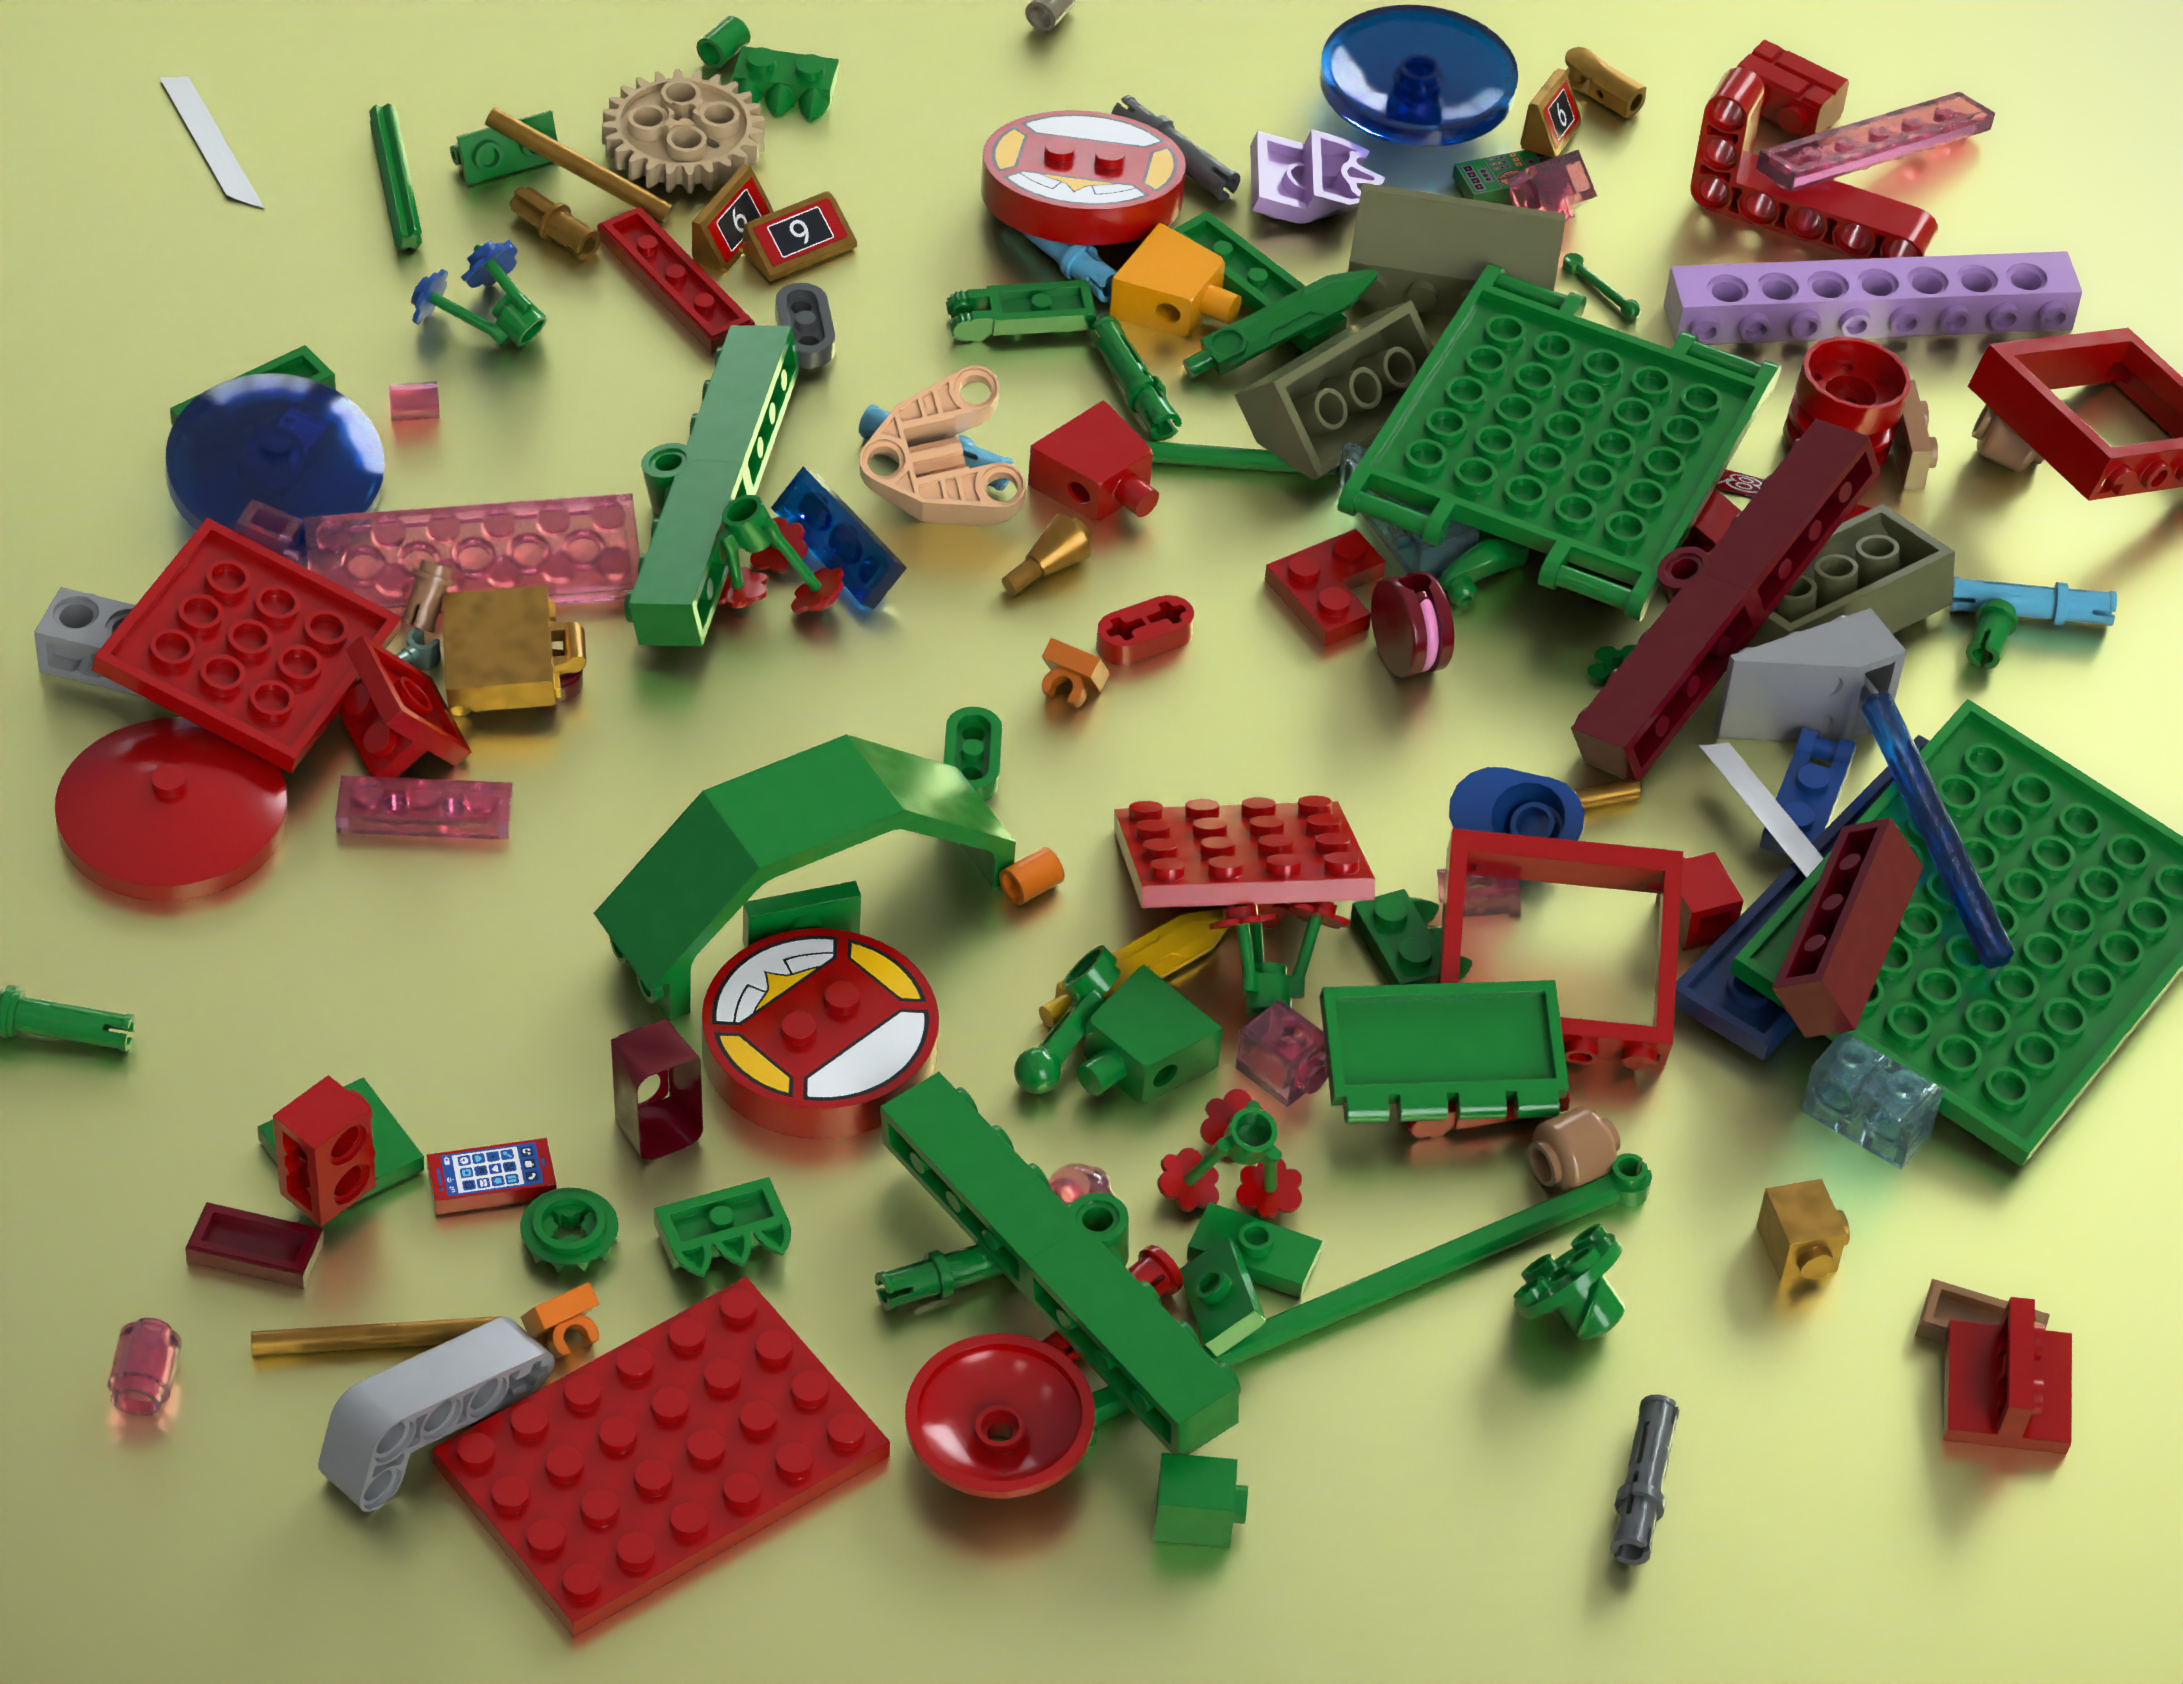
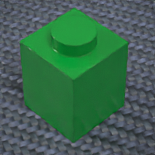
[1154,1453,1248,1548]

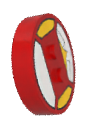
[981,110,1186,245]
[702,928,939,1139]

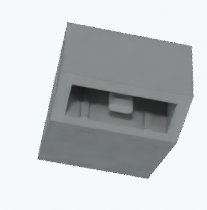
[1714,608,1907,743]

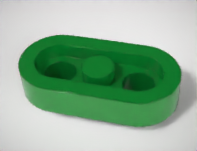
[943,707,1002,801]

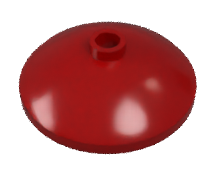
[905,1333,1095,1499]

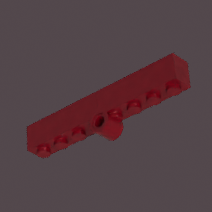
[1571,419,1881,782]

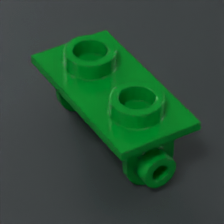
[450,110,558,186]

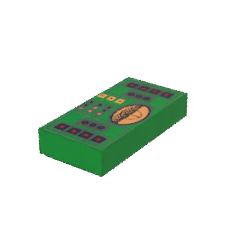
[1452,150,1565,204]

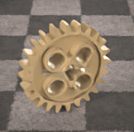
[602,69,765,193]

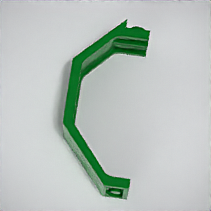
[593,734,1016,1021]

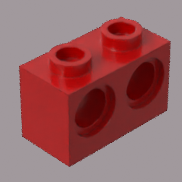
[273,1075,376,1227]

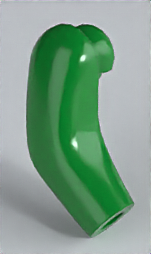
[1439,538,1529,605]

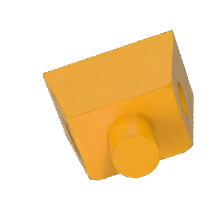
[1110,223,1242,337]

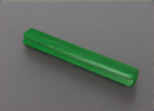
[369,103,422,251]

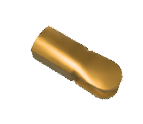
[1565,47,1647,118]

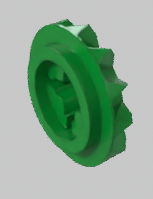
[520,1187,619,1273]

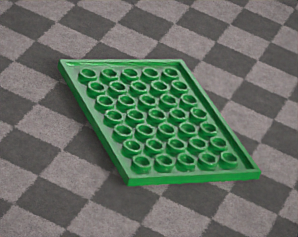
[1729,699,2183,1167]

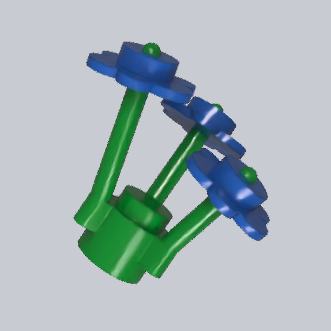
[411,240,547,347]

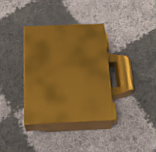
[442,585,587,716]

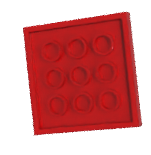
[92,517,403,773]
[1114,795,1375,908]

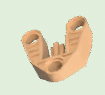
[859,365,1026,526]

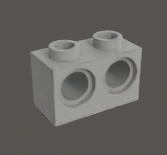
[34,587,143,697]

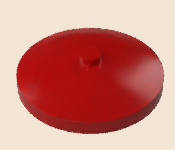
[55,718,288,902]

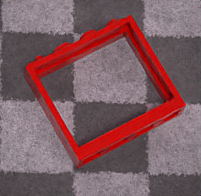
[1967,327,2183,501]
[1437,828,1683,1070]

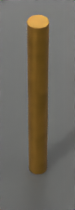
[485,107,673,223]
[251,1316,502,1356]

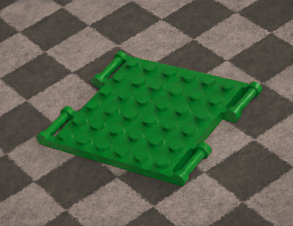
[1337,263,1781,622]

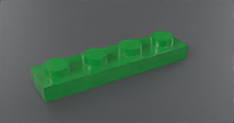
[1173,211,1347,353]

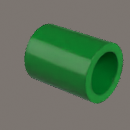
[696,16,751,69]

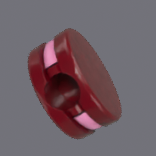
[1371,571,1455,678]

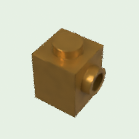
[1756,1178,1850,1282]

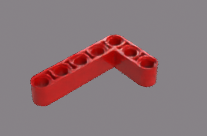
[1690,67,1938,259]

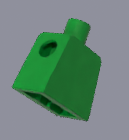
[1077,964,1223,1103]

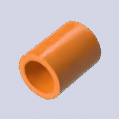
[999,847,1065,906]

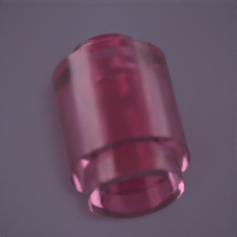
[107,1318,182,1416]

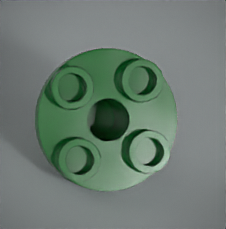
[1513,1224,1625,1341]

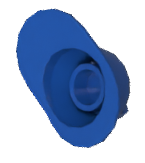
[1449,767,1585,841]

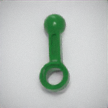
[1014,945,1120,1094]

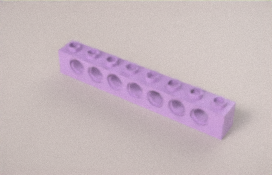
[1664,251,2083,345]

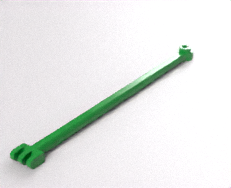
[1089,1153,1652,1447]

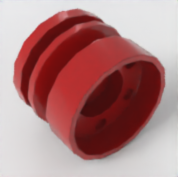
[1783,337,1912,467]

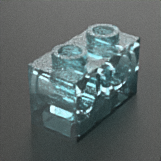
[1801,1032,1944,1169]

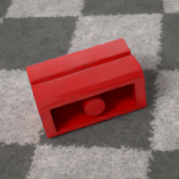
[1737,39,1849,143]

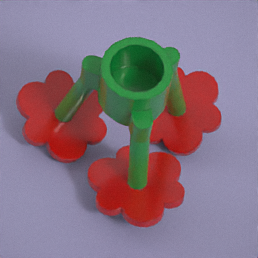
[718,495,844,614]
[1209,902,1350,1017]
[1157,1089,1302,1219]

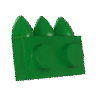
[732,46,839,121]
[1350,889,1472,985]
[654,1177,791,1278]

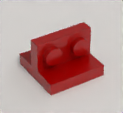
[339,635,472,787]
[1943,1297,2072,1454]

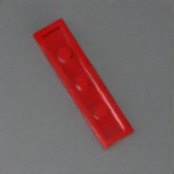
[597,206,755,354]

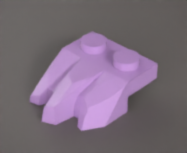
[1250,129,1385,224]

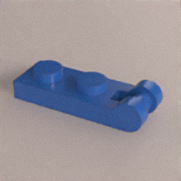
[1759,726,1857,856]

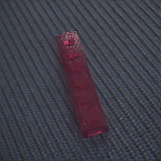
[1756,91,1995,191]

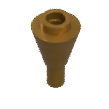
[1002,514,1092,596]

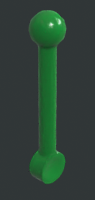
[1563,253,1641,319]

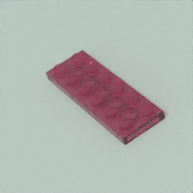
[304,493,640,616]

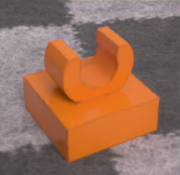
[1041,638,1110,709]
[520,1282,600,1360]

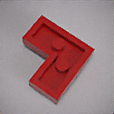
[1265,528,1386,647]

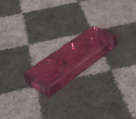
[335,775,513,840]

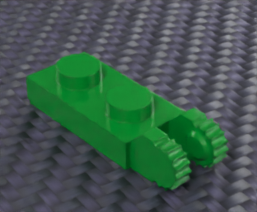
[946,280,1097,343]

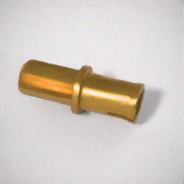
[510,187,601,260]

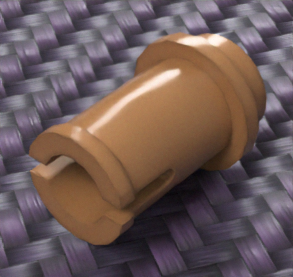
[401,559,455,633]

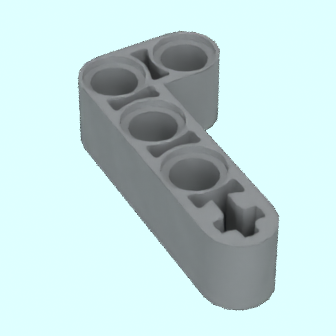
[318,1316,555,1512]

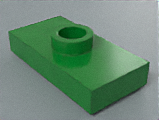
[743,881,861,948]
[1186,1202,1323,1298]
[1180,1236,1267,1357]

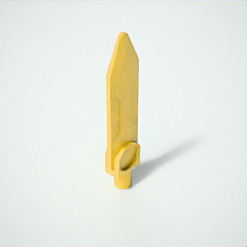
[1039,908,1228,1027]

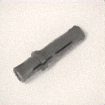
[1111,95,1240,201]
[1610,1394,1680,1565]

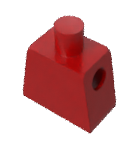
[1028,400,1159,521]

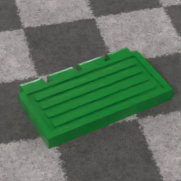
[1319,980,1569,1124]

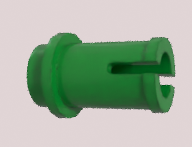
[1966,599,2018,668]

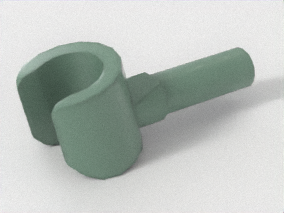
[396,628,441,670]

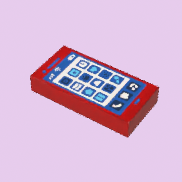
[426,1138,557,1215]

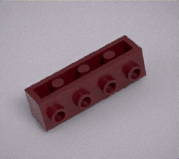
[1772,817,1923,1038]

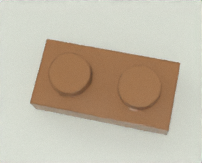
[1892,380,1938,490]

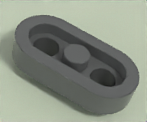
[775,283,835,369]

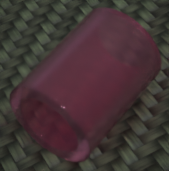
[388,381,440,422]

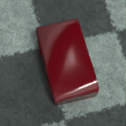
[611,1018,703,1161]

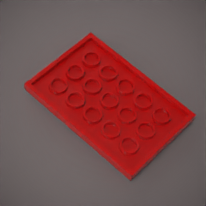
[432,1277,890,1638]

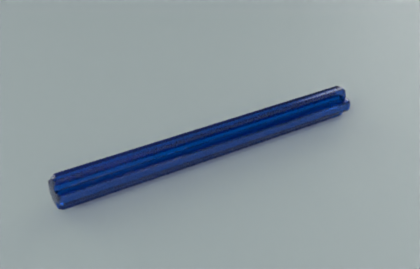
[1861,691,2015,969]

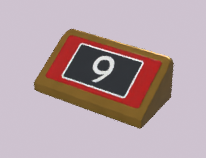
[1520,68,1581,158]
[692,164,774,272]
[743,191,857,282]

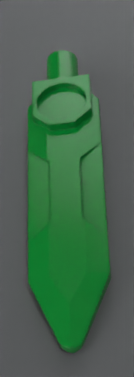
[1183,269,1378,379]

